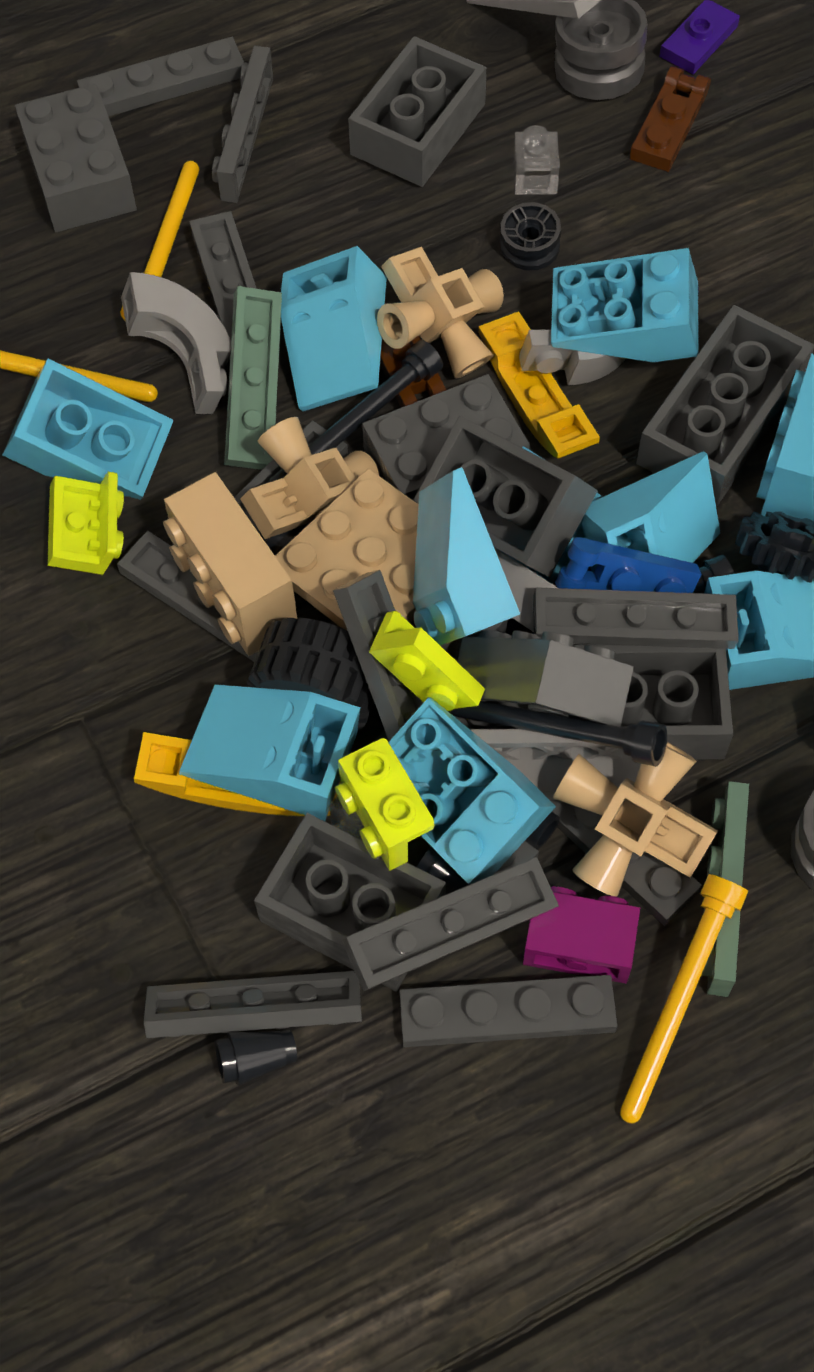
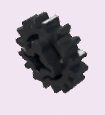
[735,511,814,583]

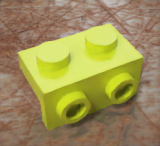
[48,471,124,575]
[369,611,485,711]
[335,738,434,871]

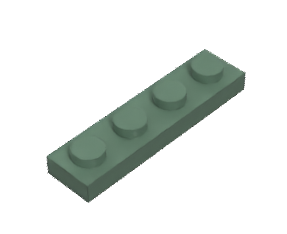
[224,286,282,470]
[701,781,749,997]

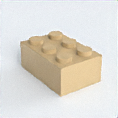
[163,472,297,656]

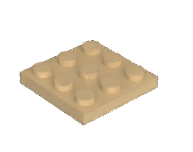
[275,468,418,631]

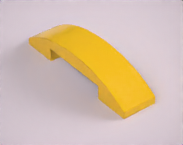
[479,311,600,459]
[134,732,340,816]

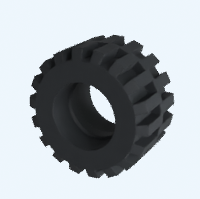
[247,618,374,729]

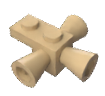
[377,247,504,378]
[240,417,379,539]
[553,742,718,897]

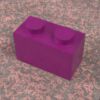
[523,887,640,984]

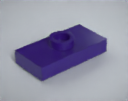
[659,0,740,75]

